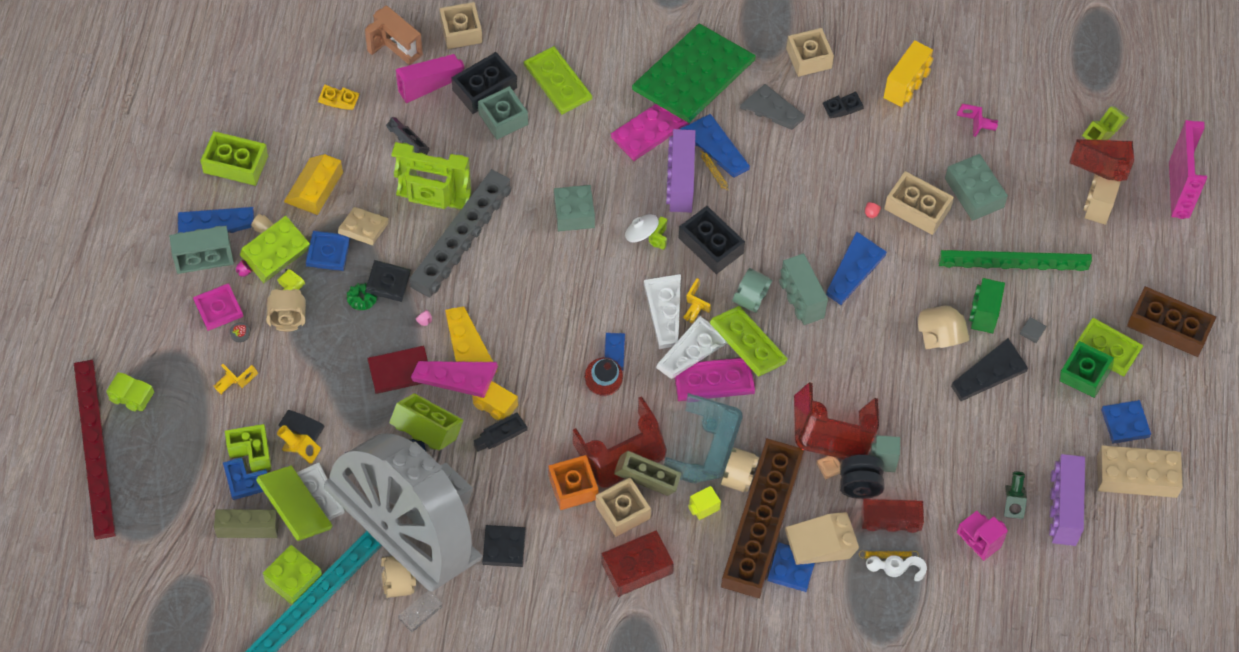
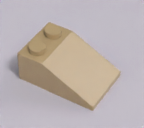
[785,512,859,565]

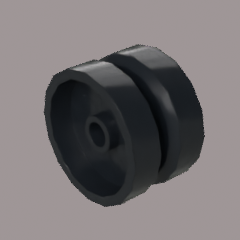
[840,455,884,499]

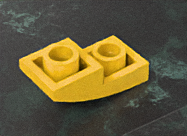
[318,84,360,110]

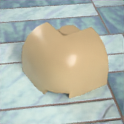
[918,306,969,349]

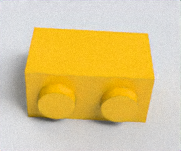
[472,381,518,420]

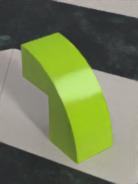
[1082,106,1129,146]

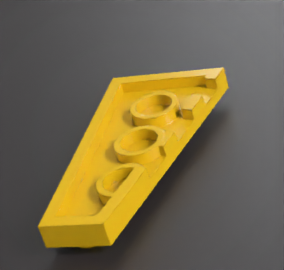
[445,306,497,373]

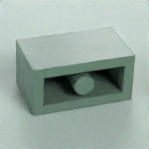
[869,435,900,472]

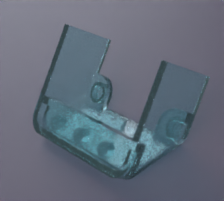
[664,393,743,483]

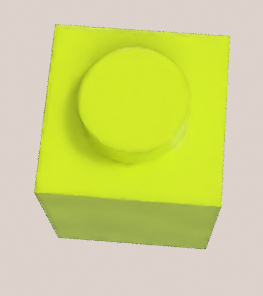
[688,486,721,520]

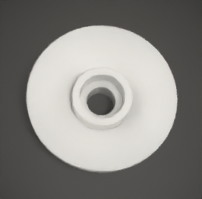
[625,214,659,242]

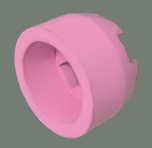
[415,310,432,326]

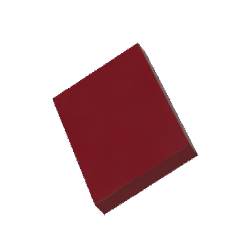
[367,346,428,394]

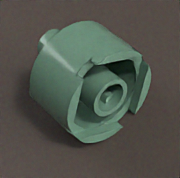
[732,268,773,313]

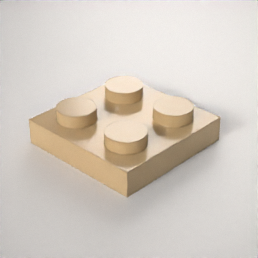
[338,207,388,245]

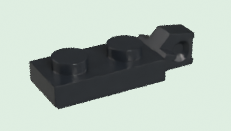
[386,117,430,155]
[474,412,527,452]

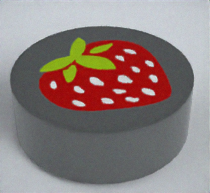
[230,322,250,342]

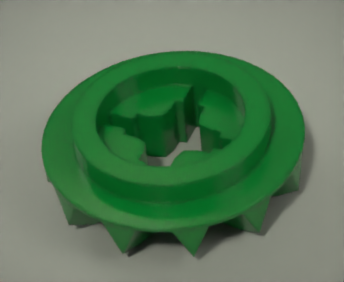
[347,282,377,310]

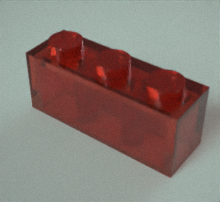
[861,499,924,533]

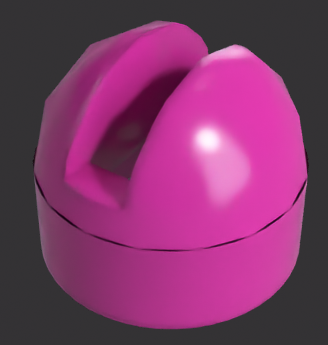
[236,260,253,277]

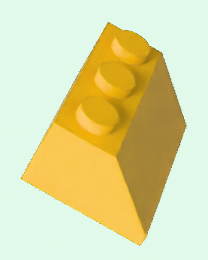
[284,154,343,215]

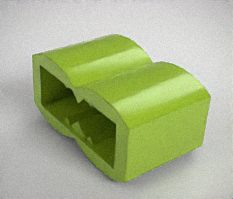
[106,372,154,411]

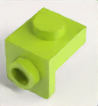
[648,216,667,250]

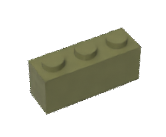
[614,451,681,496]
[214,509,279,538]

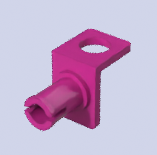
[957,104,998,137]

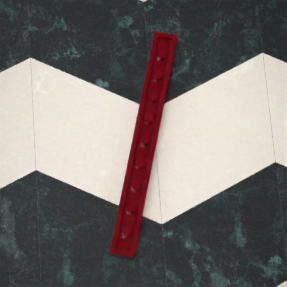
[74,359,116,540]

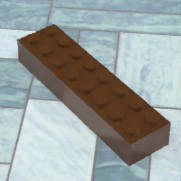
[721,438,805,599]

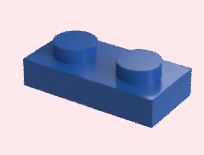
[604,333,625,371]

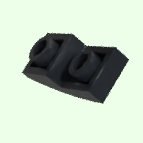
[822,91,864,118]
[278,410,325,442]

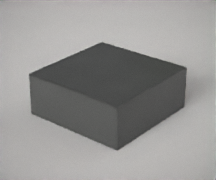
[1020,317,1047,343]

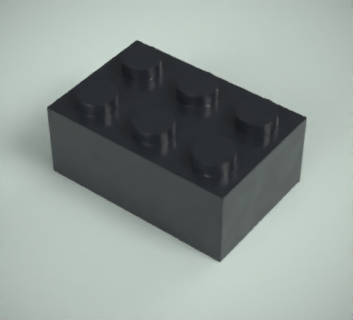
[451,52,517,114]
[678,206,745,274]

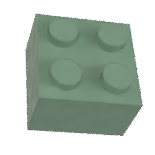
[478,86,528,140]
[554,185,595,232]

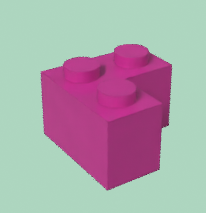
[957,511,1008,561]

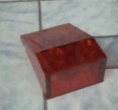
[1069,139,1135,181]

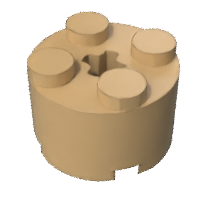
[266,289,306,332]
[721,447,759,492]
[381,556,416,598]

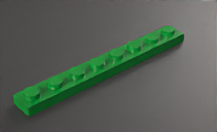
[938,250,1092,271]

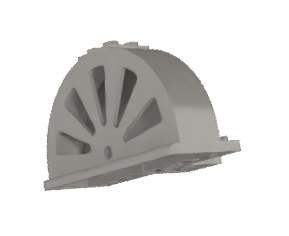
[324,433,482,591]

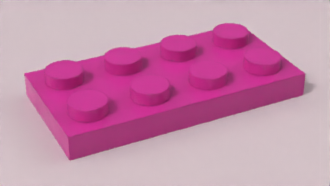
[611,104,690,161]

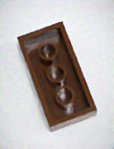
[1126,286,1216,357]

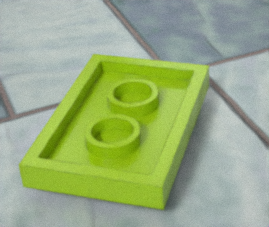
[1073,318,1144,377]

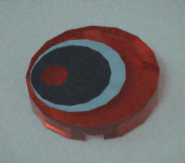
[584,357,623,397]

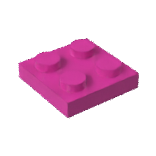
[193,283,243,331]

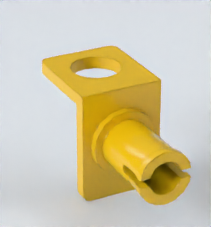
[683,278,711,323]
[213,364,258,395]
[277,425,321,464]

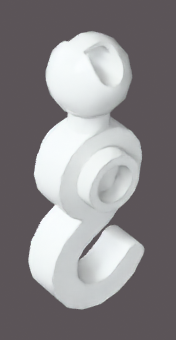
[866,556,927,581]

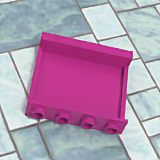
[1169,120,1207,219]

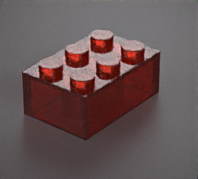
[601,530,674,597]

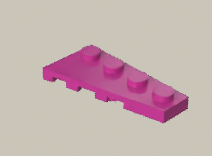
[411,361,498,398]

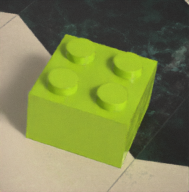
[262,545,322,605]

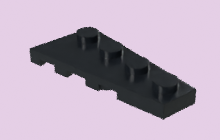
[951,338,1028,401]

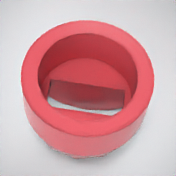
[865,202,881,218]

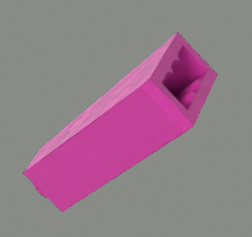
[396,54,465,104]

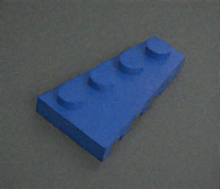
[680,114,750,178]
[178,207,254,233]
[826,232,887,305]

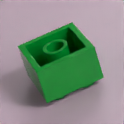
[969,278,1005,334]
[1060,341,1114,398]

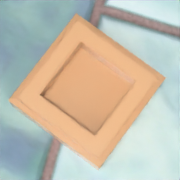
[816,453,840,480]

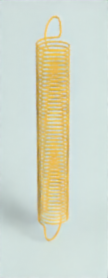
[700,150,729,191]
[859,551,919,559]

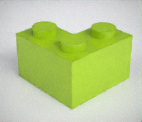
[225,424,272,473]

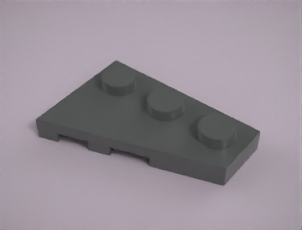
[740,84,805,130]

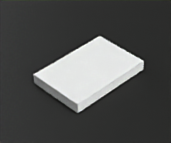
[297,463,345,520]

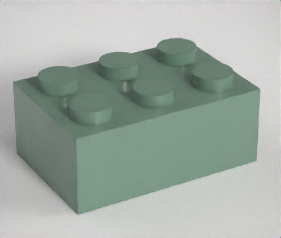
[945,154,1008,221]
[169,226,234,274]
[779,253,828,325]

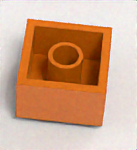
[548,455,598,510]

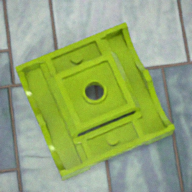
[391,142,471,209]

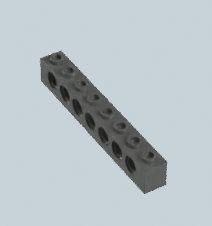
[410,169,512,298]

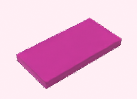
[674,358,755,401]

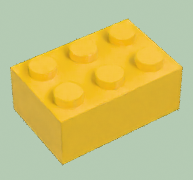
[883,40,934,107]

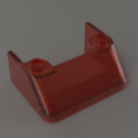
[794,382,879,459]
[573,396,667,487]

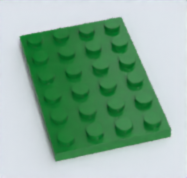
[632,23,756,123]

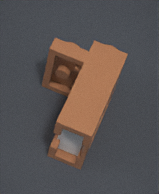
[365,5,423,65]

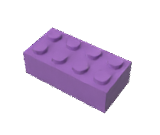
[666,129,695,213]
[1049,454,1085,546]

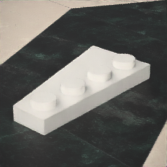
[644,274,681,349]
[656,316,727,379]

